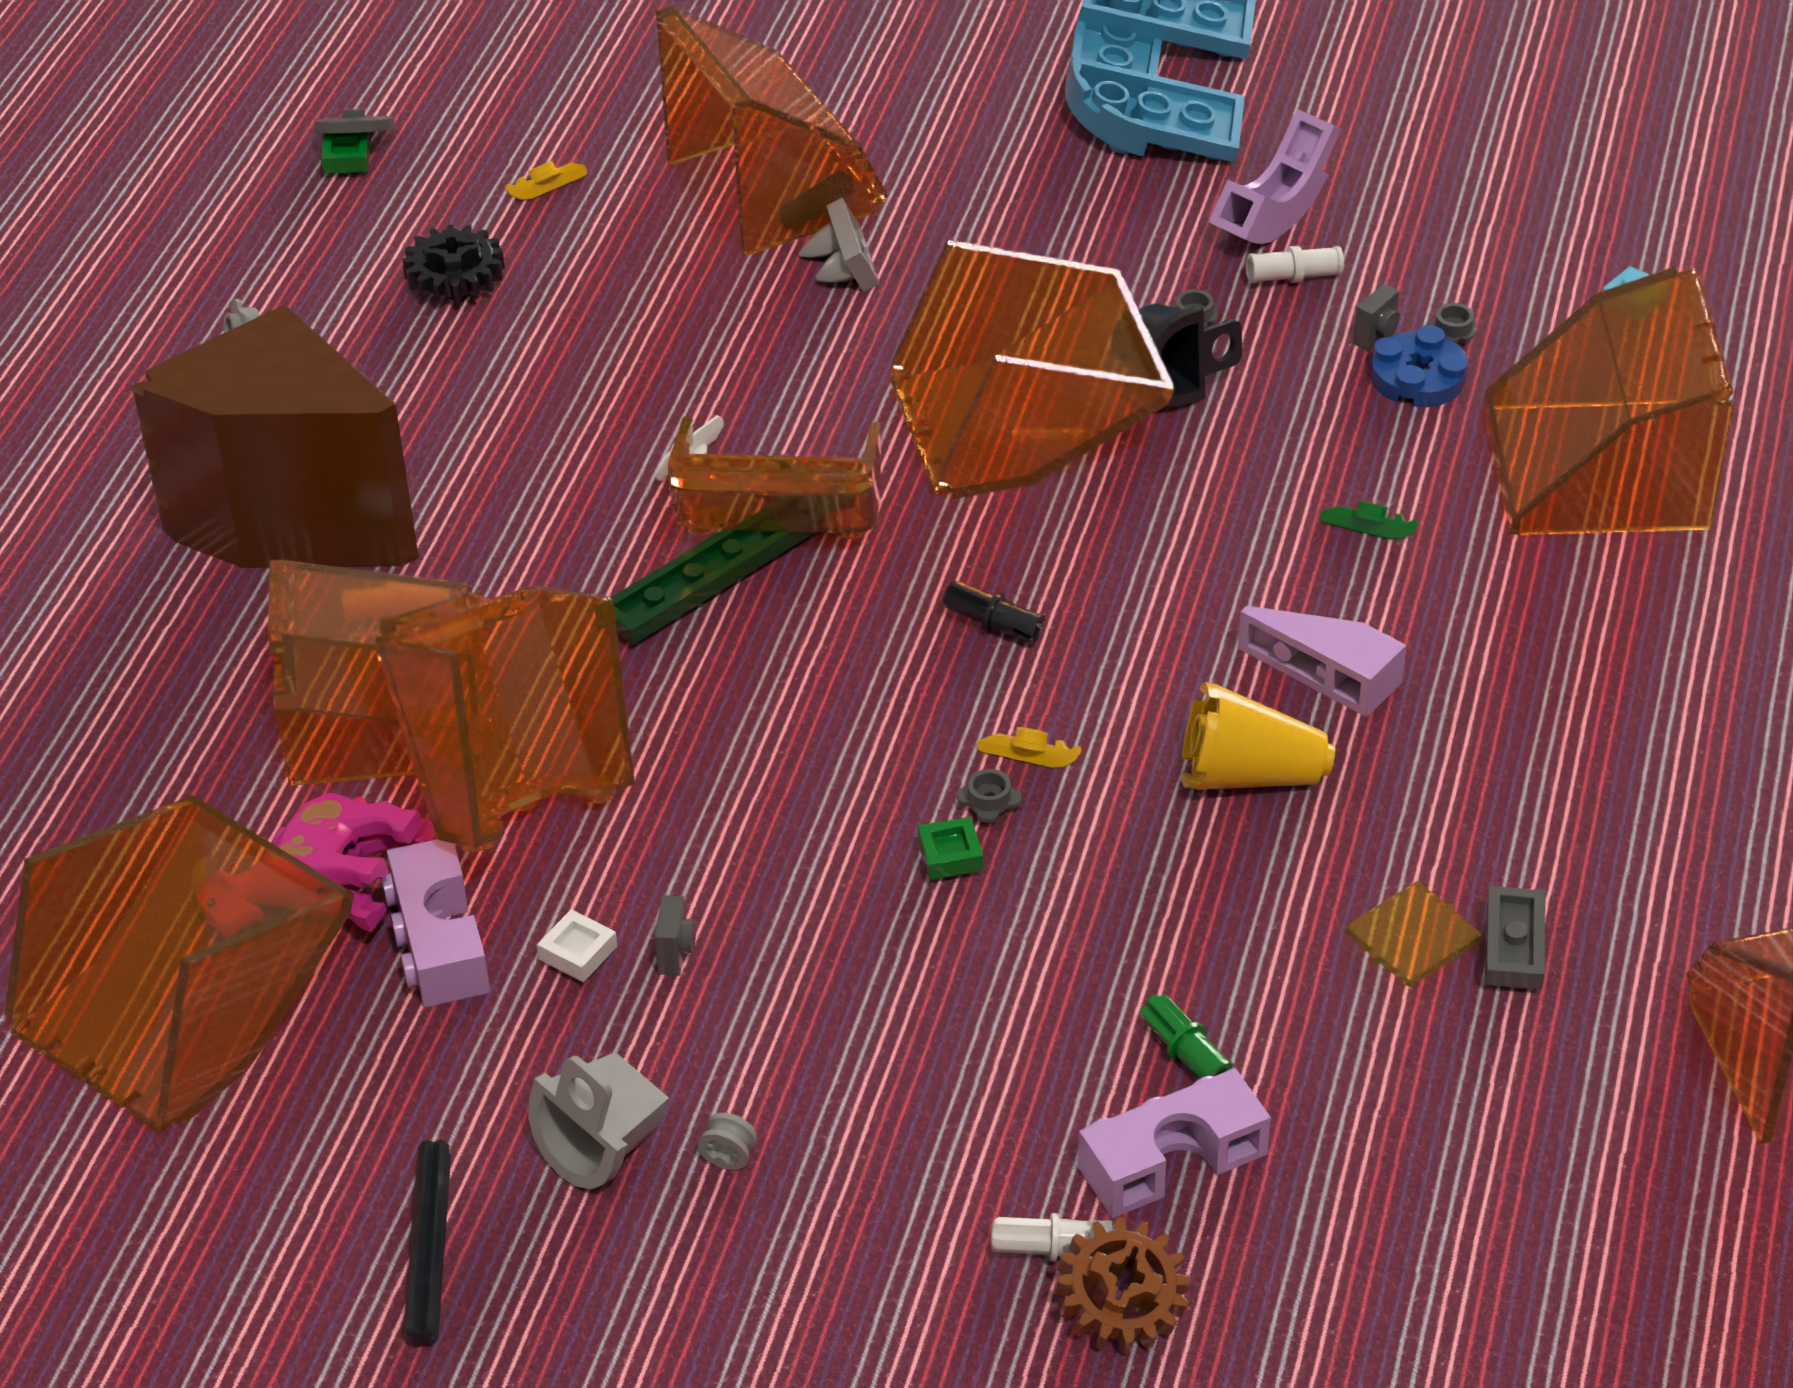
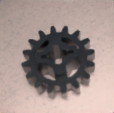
[402,225,505,304]

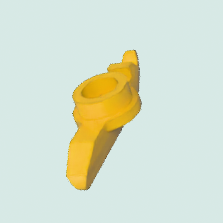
[505,161,587,200]
[977,727,1081,768]

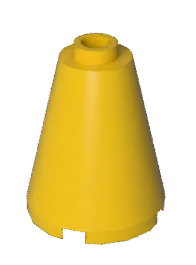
[1181,682,1335,790]

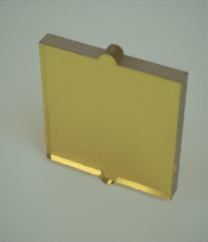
[1345,881,1482,988]

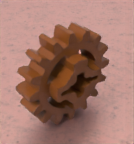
[1054,1217,1191,1354]

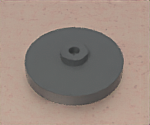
[314,109,395,133]

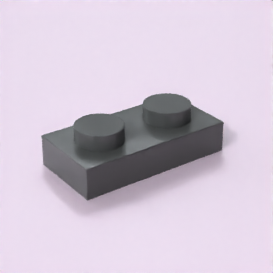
[1485,886,1545,990]

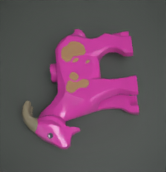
[192,793,442,938]

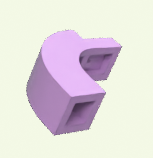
[1208,109,1341,244]

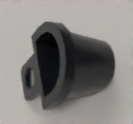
[1113,303,1242,407]

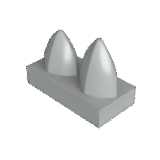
[798,197,880,292]

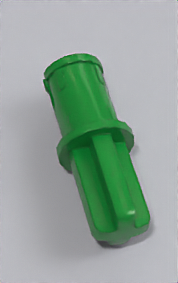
[1141,994,1234,1080]

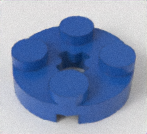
[1371,325,1468,407]

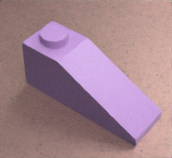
[1238,606,1407,717]

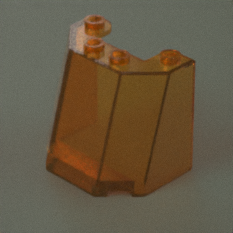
[268,560,491,785]
[375,586,635,852]

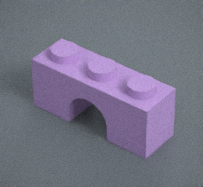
[381,836,490,1008]
[1078,1068,1271,1219]

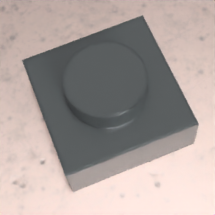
[1353,284,1400,352]
[654,895,696,976]

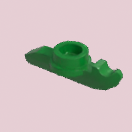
[1320,500,1419,539]

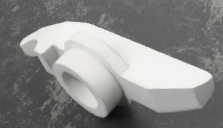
[656,415,724,481]

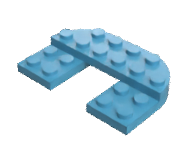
[1065,0,1256,163]

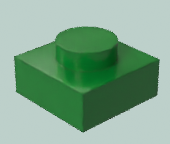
[321,132,370,174]
[917,817,983,880]

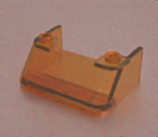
[668,417,881,539]

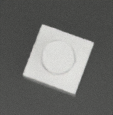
[537,909,617,982]

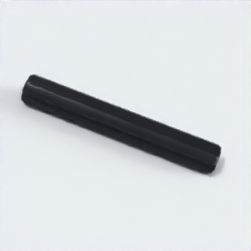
[404,1139,451,1346]

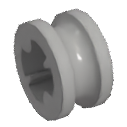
[698,1113,758,1170]

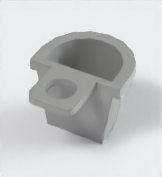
[528,1052,669,1189]

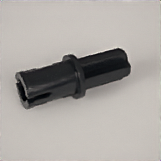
[942,581,1045,646]

